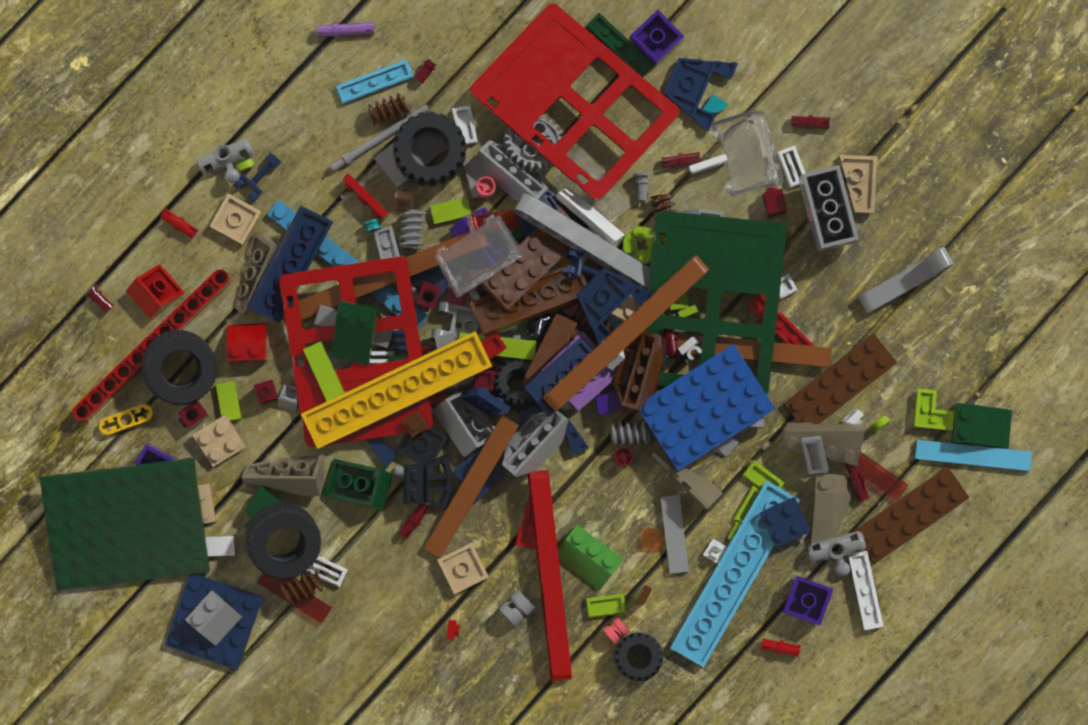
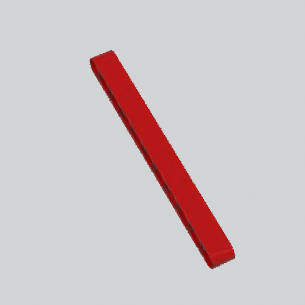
[73,269,231,422]
[527,470,572,682]

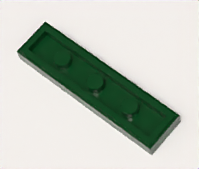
[586,13,654,77]

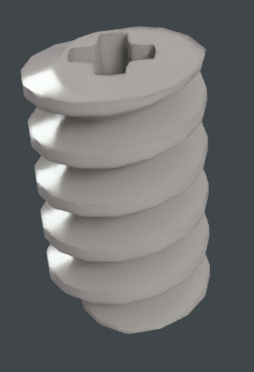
[399,210,426,250]
[611,421,650,446]

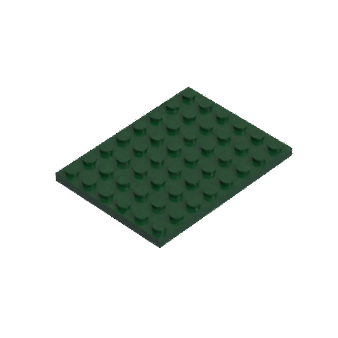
[39,457,210,591]

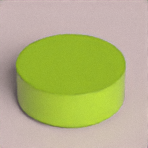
[235,158,255,173]
[872,415,891,433]

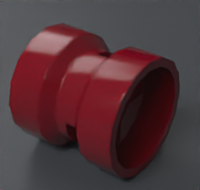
[614,447,633,467]

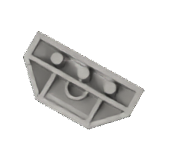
[478,140,548,200]
[502,411,568,477]

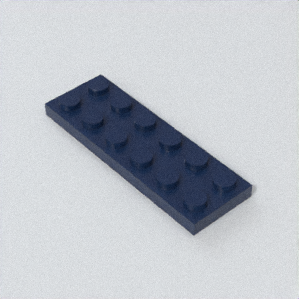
[247,205,333,323]

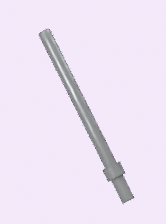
[330,104,430,171]

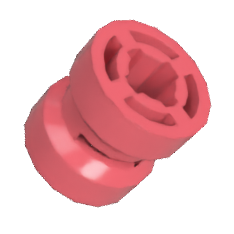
[476,176,496,198]
[603,617,629,644]

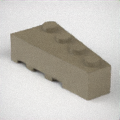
[781,422,867,466]

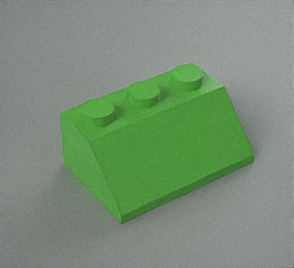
[558,525,623,591]

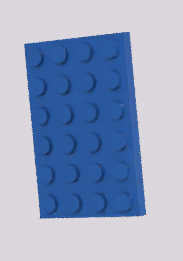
[638,344,775,471]

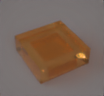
[641,528,663,549]

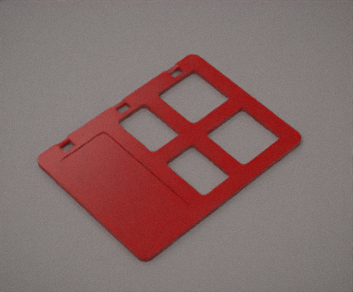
[470,4,679,200]
[279,256,433,447]

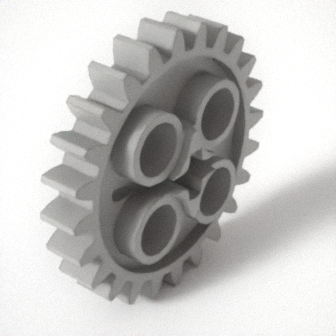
[503,115,563,172]

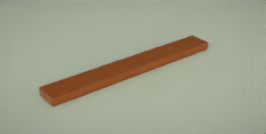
[677,333,832,368]
[424,415,519,558]

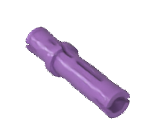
[317,22,375,38]

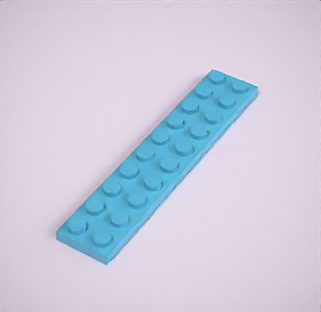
[670,480,800,668]

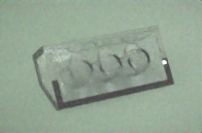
[552,148,631,224]

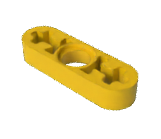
[99,404,154,435]

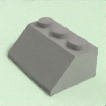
[432,387,495,457]

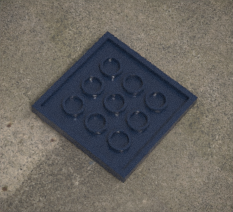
[165,574,264,670]

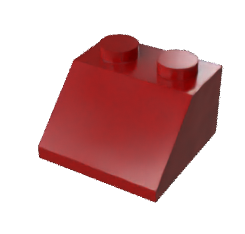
[126,264,185,319]
[227,323,268,363]

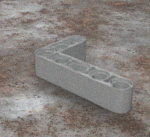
[858,247,954,314]

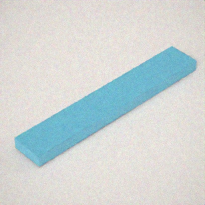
[915,440,1032,471]

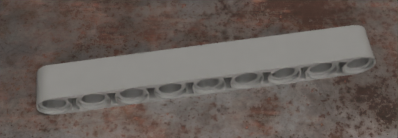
[514,193,655,293]

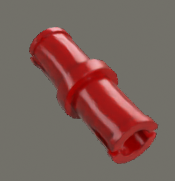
[160,208,199,239]
[761,638,801,658]

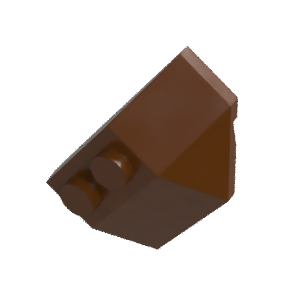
[613,331,664,410]

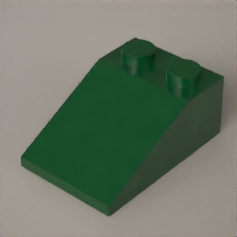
[331,300,381,365]
[951,403,1012,448]
[323,459,393,511]

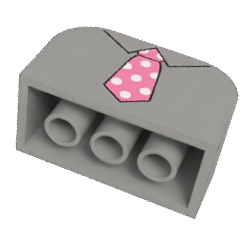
[799,165,859,252]

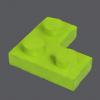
[914,388,955,431]

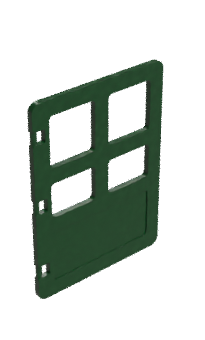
[644,211,787,394]

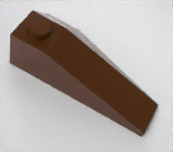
[522,313,578,386]

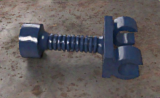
[233,152,281,203]
[563,249,600,280]

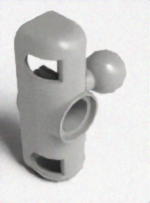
[197,139,254,183]
[808,531,866,577]

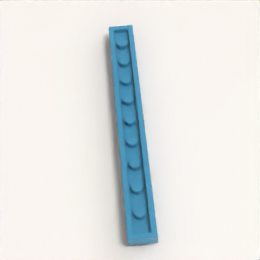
[267,200,429,329]

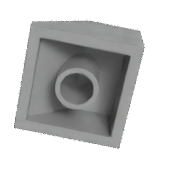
[185,591,242,646]

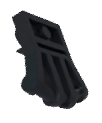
[403,454,454,510]

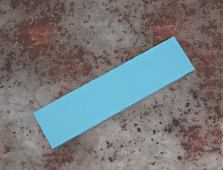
[336,59,414,104]

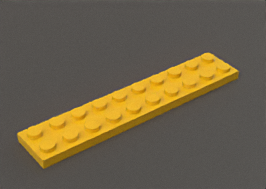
[301,331,492,449]

